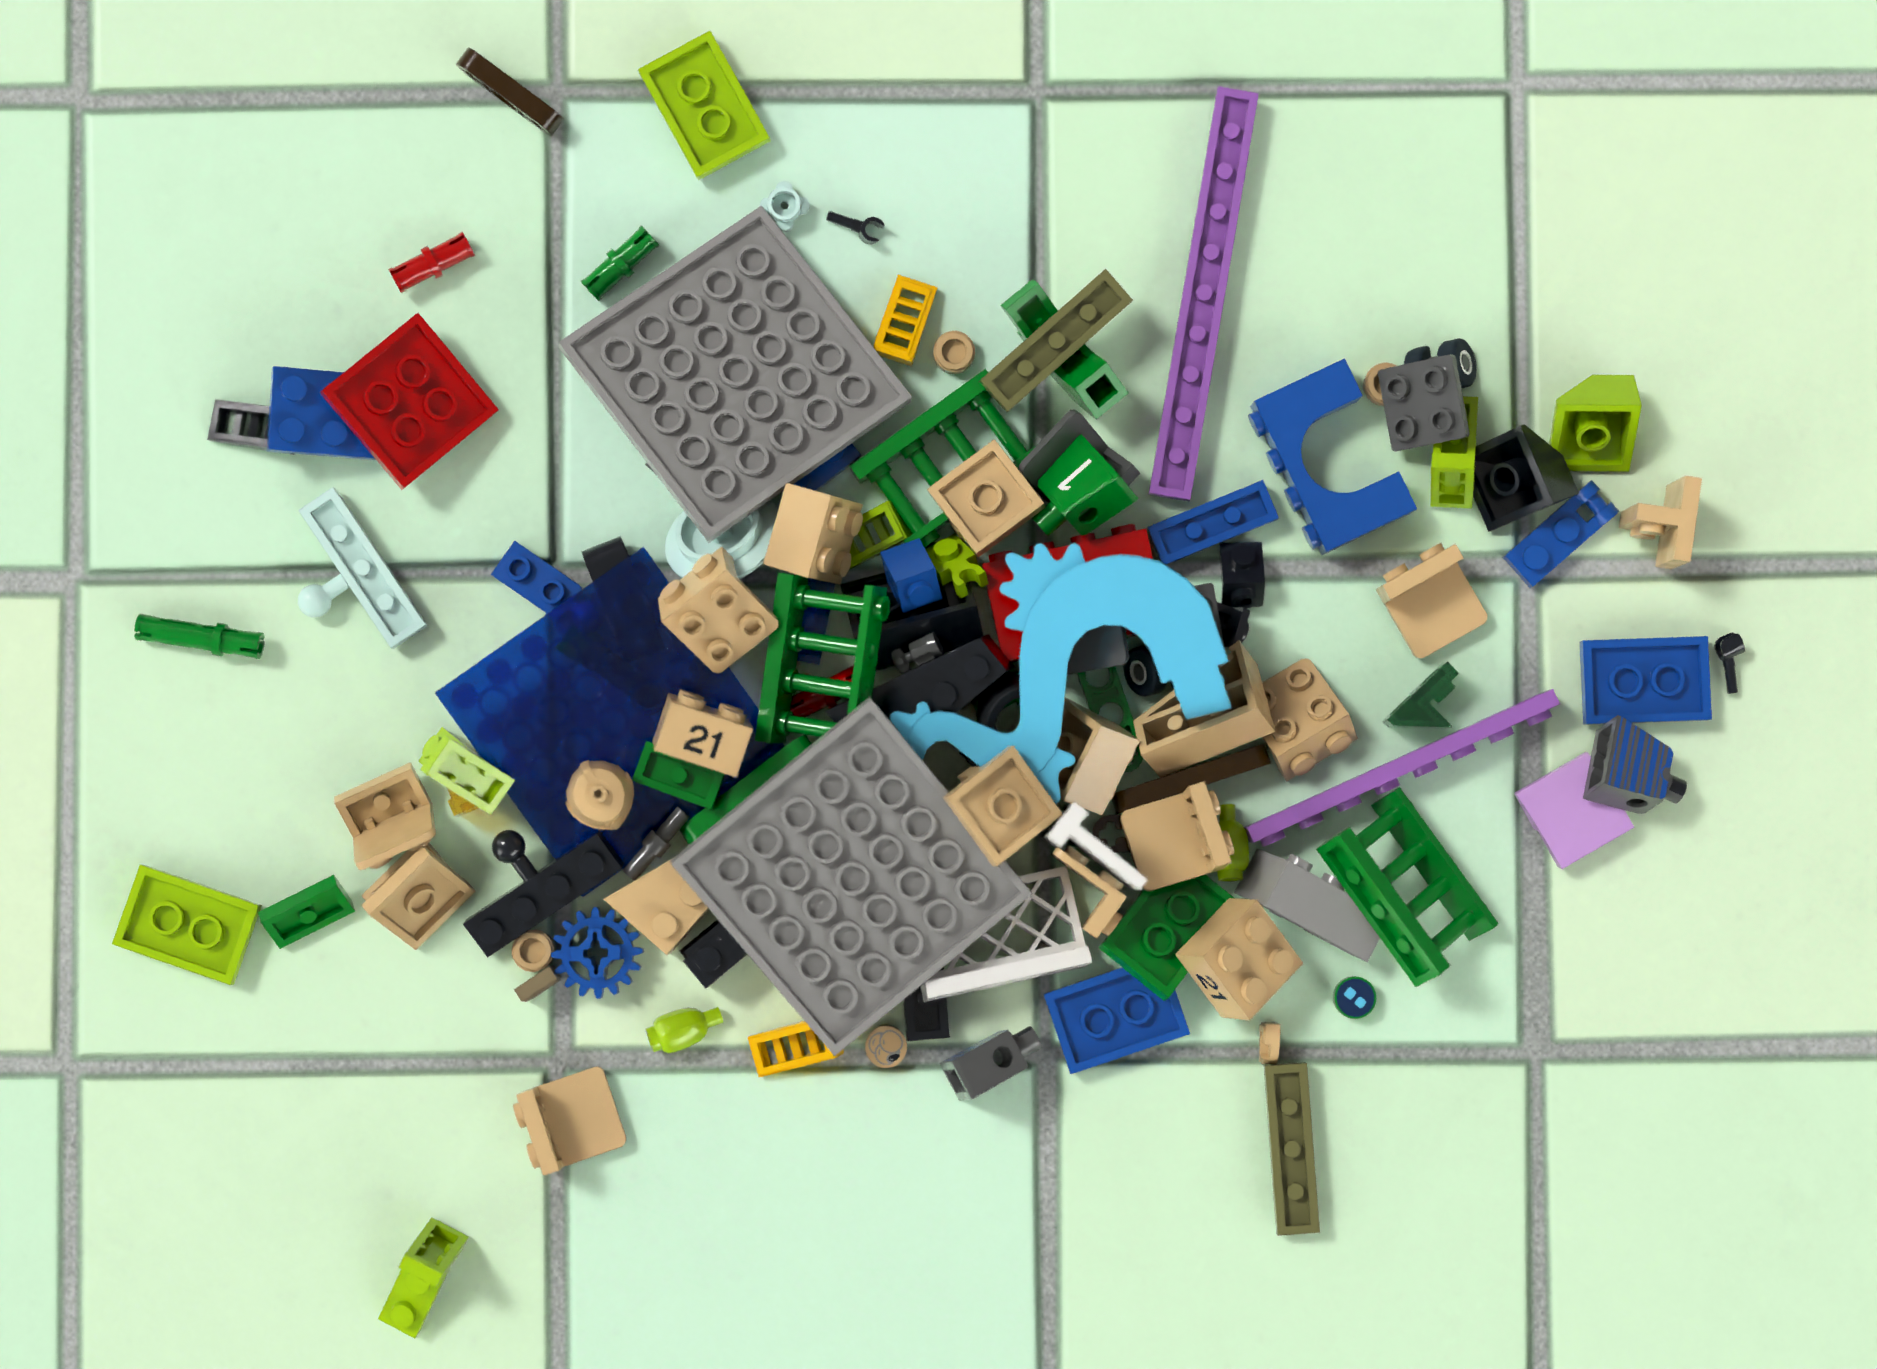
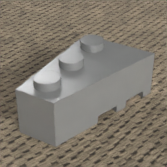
[1234,849,1380,962]

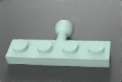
[298,487,428,649]

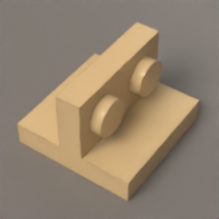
[927,439,1046,558]
[1619,476,1702,569]
[943,746,1063,866]
[361,843,476,950]

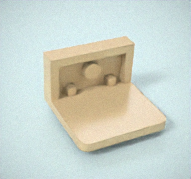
[1376,543,1487,659]
[658,546,778,673]
[1262,658,1358,781]
[334,762,436,870]
[1120,781,1234,891]
[1051,846,1127,938]
[513,1066,627,1176]

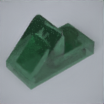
[1382,661,1459,729]

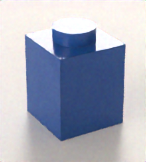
[880,538,942,613]

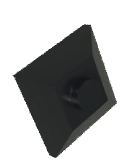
[1473,424,1579,532]

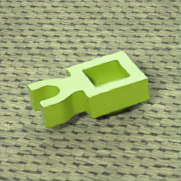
[925,533,988,598]

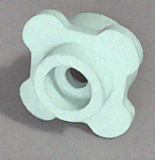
[760,181,809,231]

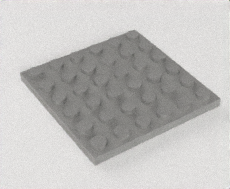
[558,205,912,543]
[670,697,1032,1056]

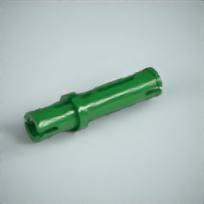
[134,614,265,659]

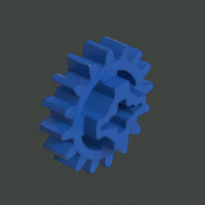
[551,907,644,999]

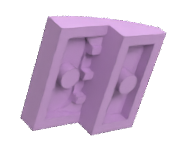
[1514,752,1634,869]

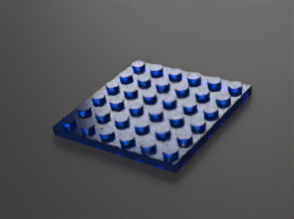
[435,546,785,897]

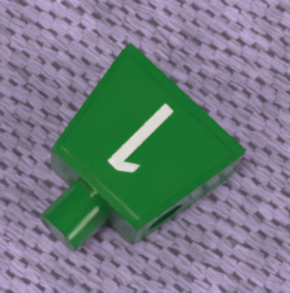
[1032,434,1138,537]

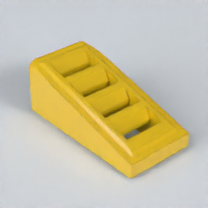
[873,275,938,367]
[748,1021,844,1077]

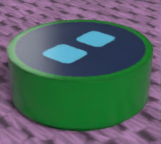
[1333,976,1376,1019]

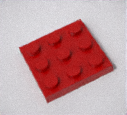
[319,313,499,490]

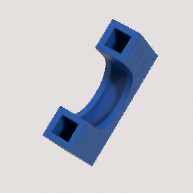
[1248,358,1417,555]

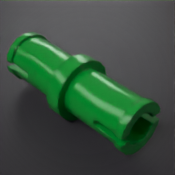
[580,225,660,301]

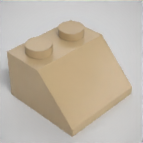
[1057,697,1140,815]

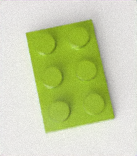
[637,30,770,181]
[112,865,262,985]

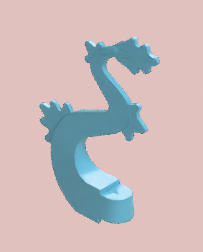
[890,543,1232,804]

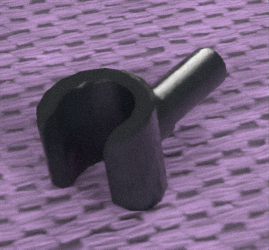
[826,211,885,244]
[1714,633,1745,694]

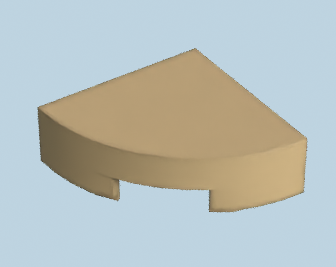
[1259,1022,1280,1064]

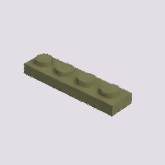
[979,269,1133,413]
[1263,1062,1320,1236]

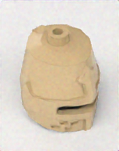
[566,760,634,830]

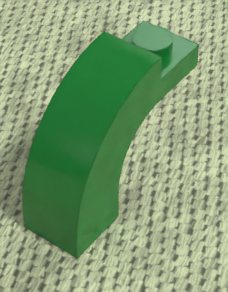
[1000,279,1129,420]

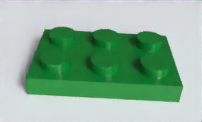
[1099,875,1234,1001]

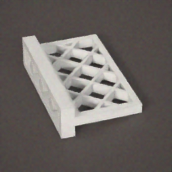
[1042,802,1148,890]
[920,866,1092,1002]

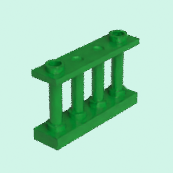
[850,369,1037,549]
[755,573,890,743]
[1316,787,1499,987]

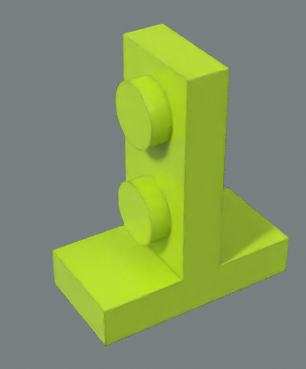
[1430,396,1478,509]
[418,727,515,815]
[378,1217,469,1339]

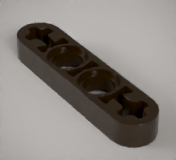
[1112,743,1271,814]

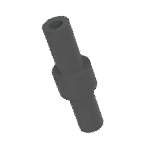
[622,806,690,881]

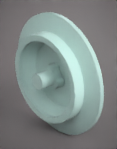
[665,500,778,579]

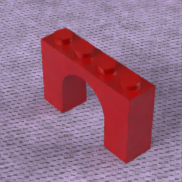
[982,524,1153,663]

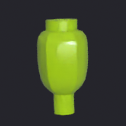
[1216,804,1249,882]
[645,1007,724,1053]

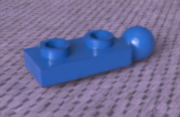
[491,540,605,633]

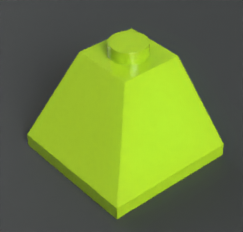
[1549,375,1642,472]

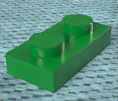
[632,741,726,810]
[258,875,355,949]

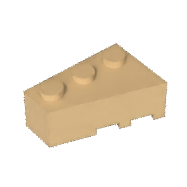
[1133,641,1275,778]
[603,859,709,955]

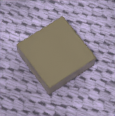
[514,965,562,1002]

